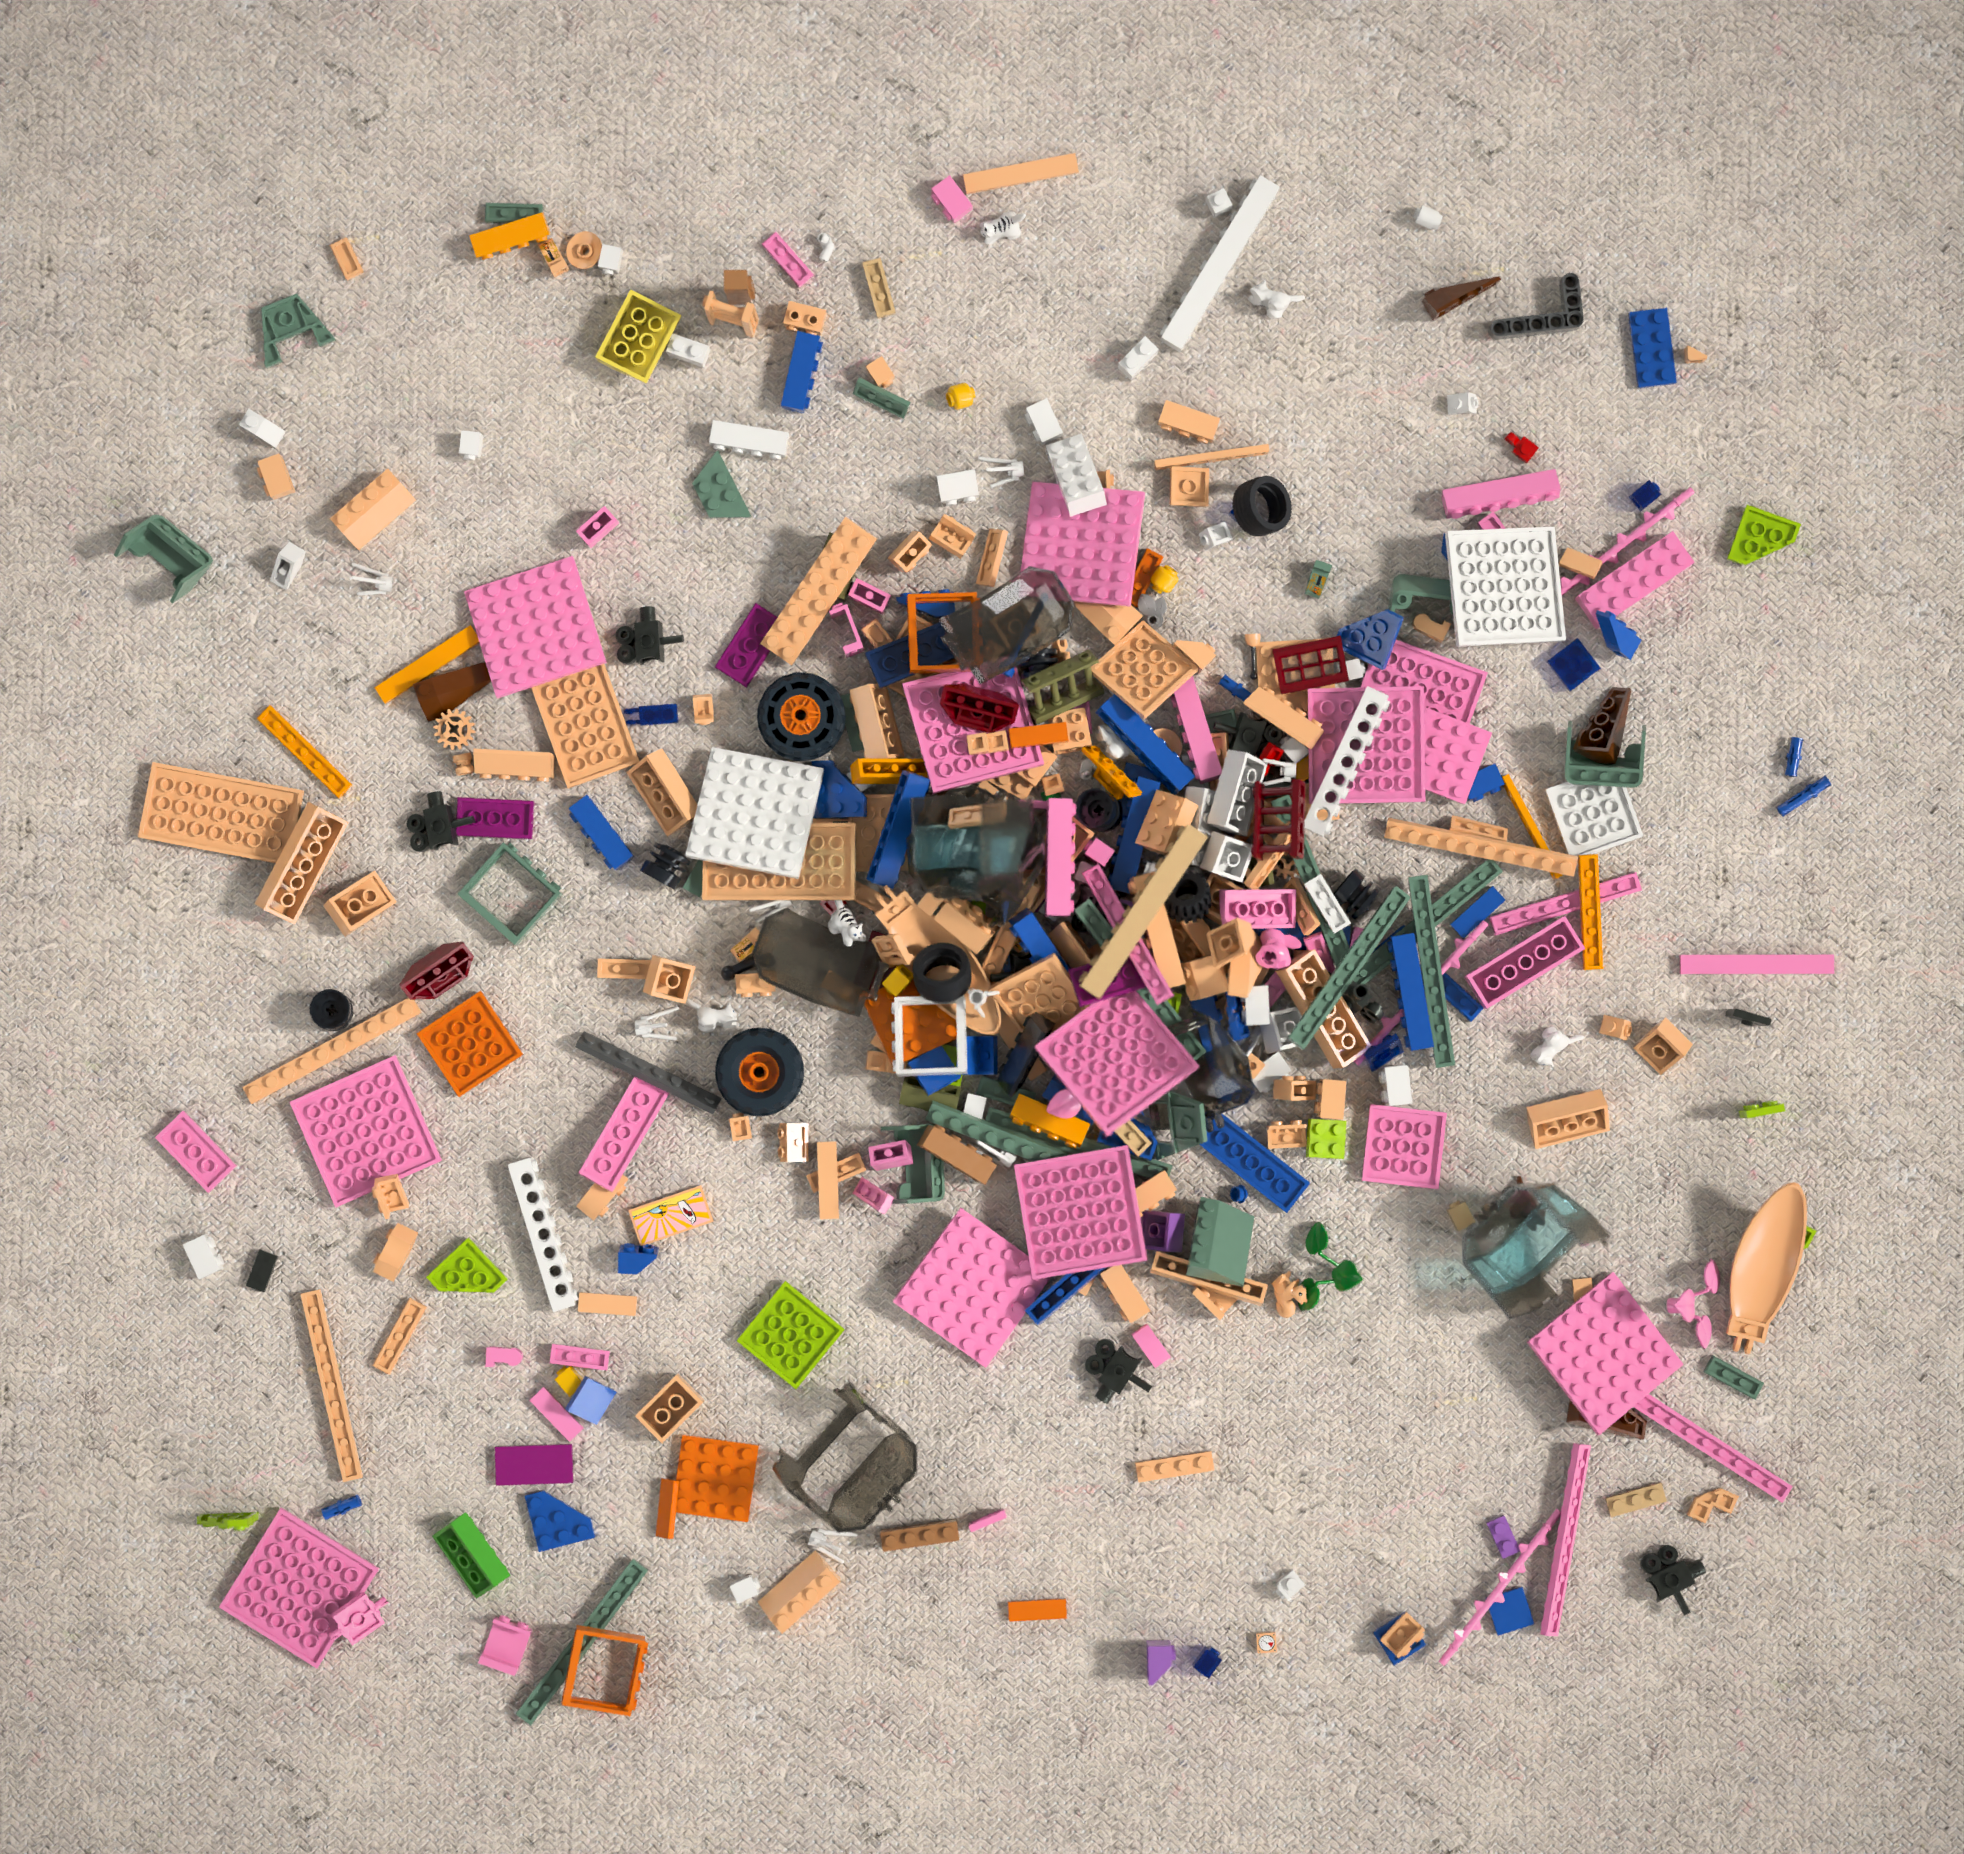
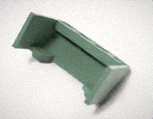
[114,515,213,604]
[1388,574,1453,615]
[1565,721,1646,788]
[881,1124,945,1204]

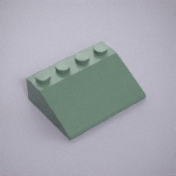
[1186,1197,1254,1287]

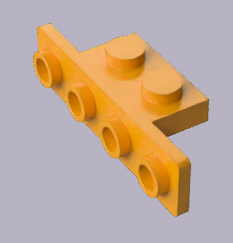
[1081,746,1142,799]

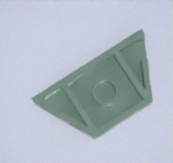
[692,451,752,518]

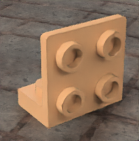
[1048,708,1092,755]
[1191,1287,1238,1320]

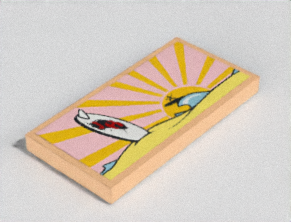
[628,1185,714,1246]

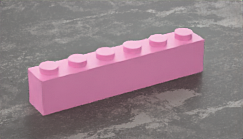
[1442,469,1561,519]
[1170,676,1222,784]

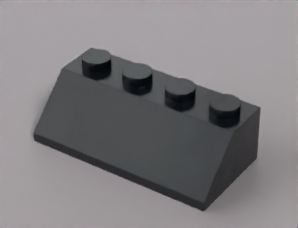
[997,1012,1056,1097]

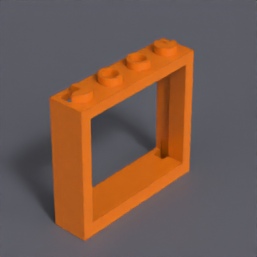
[907,592,983,674]
[562,1625,648,1716]

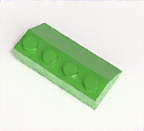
[432,1512,510,1599]

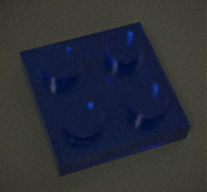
[1546,638,1601,692]
[1363,1033,1404,1072]

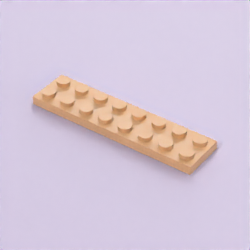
[760,517,878,665]

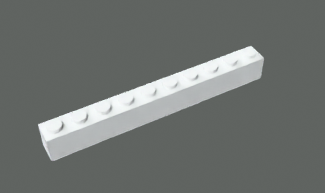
[1160,175,1280,352]

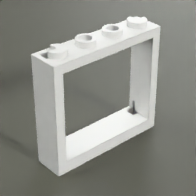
[891,995,967,1077]

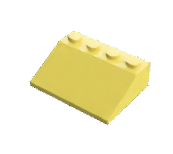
[595,289,682,384]

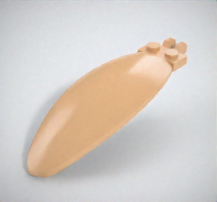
[874,885,1002,1035]
[1726,1182,1807,1355]

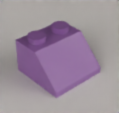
[1141,1210,1185,1252]
[1147,1640,1175,1686]

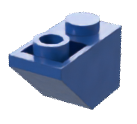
[1467,763,1505,802]
[618,1243,659,1275]

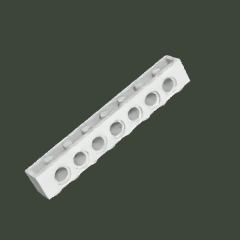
[1304,686,1391,837]
[508,1157,579,1312]

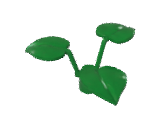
[1297,1222,1363,1312]

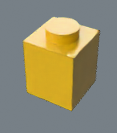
[882,964,914,997]
[555,1366,583,1397]

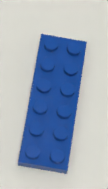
[1199,1111,1310,1213]

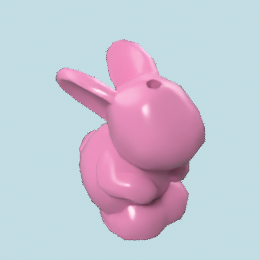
[1256,928,1301,969]

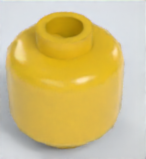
[946,382,975,410]
[1150,564,1178,594]

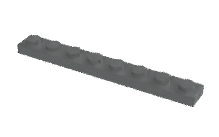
[575,1031,722,1114]

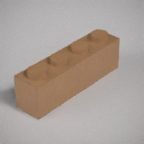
[724,270,755,305]
[917,1124,996,1185]
[880,1518,960,1552]

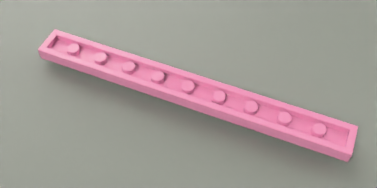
[1633,1394,1793,1503]
[1540,1443,1591,1636]

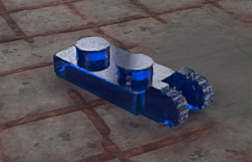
[624,704,679,726]

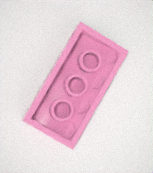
[1219,888,1296,929]

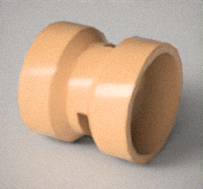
[452,753,475,776]

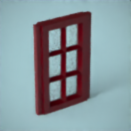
[1272,636,1349,695]

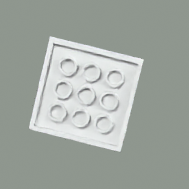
[1545,782,1643,856]

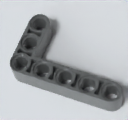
[1488,273,1584,340]

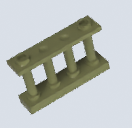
[1021,649,1104,725]

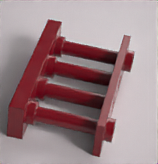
[1251,779,1306,861]

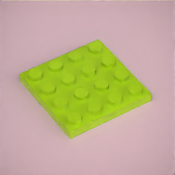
[737,1281,845,1389]

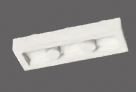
[1304,874,1351,933]

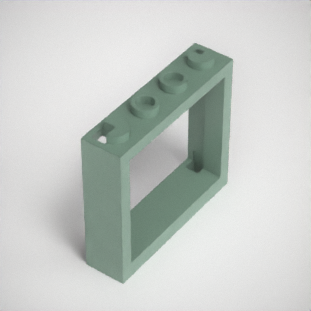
[458,842,562,945]

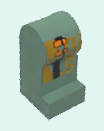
[1304,560,1333,599]

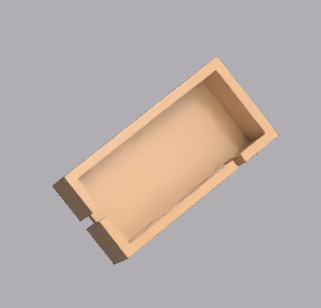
[917,879,1000,955]

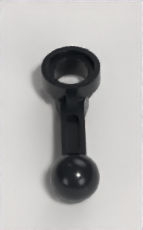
[721,953,776,981]

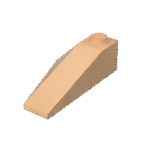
[1070,601,1143,645]

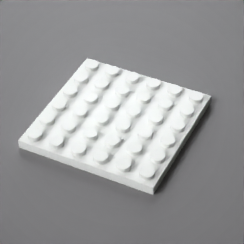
[1445,527,1566,647]
[685,747,824,879]

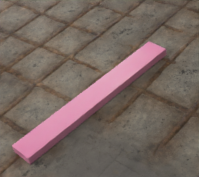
[1082,864,1174,1005]
[1489,872,1642,936]
[1679,955,1834,974]

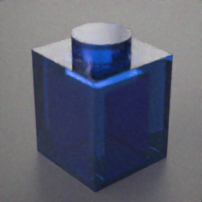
[1629,480,1662,512]
[1192,1646,1222,1679]

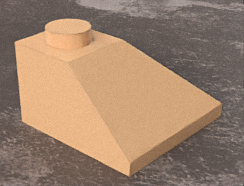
[1173,640,1216,674]
[1206,918,1254,969]

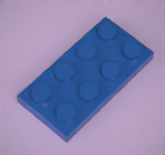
[1628,308,1677,389]

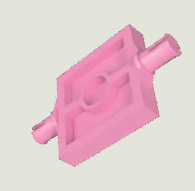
[328,1592,388,1645]

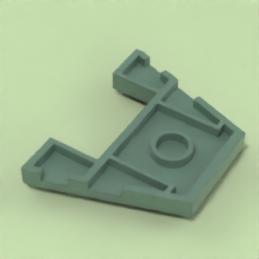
[261,294,336,369]
[1153,1090,1208,1160]

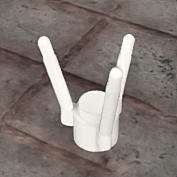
[978,457,1024,488]
[351,562,393,596]
[1262,759,1296,786]
[749,900,791,923]
[968,987,1000,1018]
[635,1007,679,1040]
[1232,1026,1265,1062]
[976,1141,1017,1168]
[808,1528,858,1564]

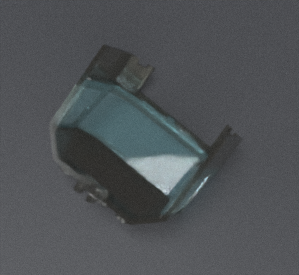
[911,793,1034,900]
[1462,1183,1610,1320]

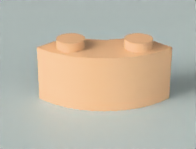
[576,1175,628,1221]
[373,1223,418,1282]

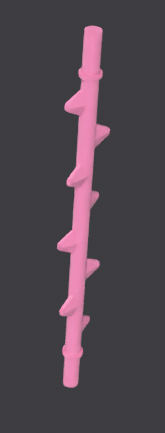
[1560,487,1695,595]
[1354,920,1489,1066]
[1438,1509,1561,1666]

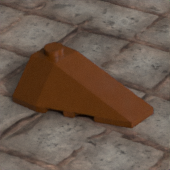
[1422,276,1501,321]
[413,662,491,722]
[1573,687,1631,764]
[1566,1401,1647,1440]

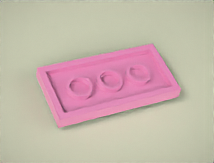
[155,1111,237,1193]

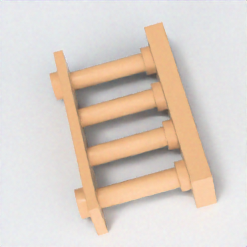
[702,291,759,338]
[1234,801,1291,889]

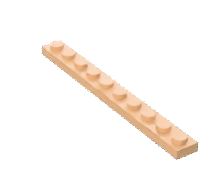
[1384,818,1578,877]
[242,998,422,1104]
[301,1289,363,1482]

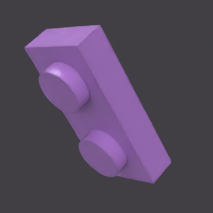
[1486,1515,1520,1559]

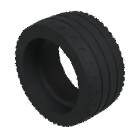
[1232,476,1292,536]
[913,943,972,1003]

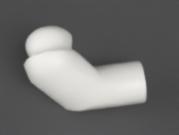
[817,233,834,262]
[1079,758,1095,780]

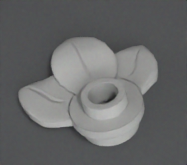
[1135,594,1167,630]

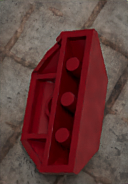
[940,684,1019,733]
[399,941,474,1000]

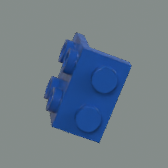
[956,1036,998,1075]

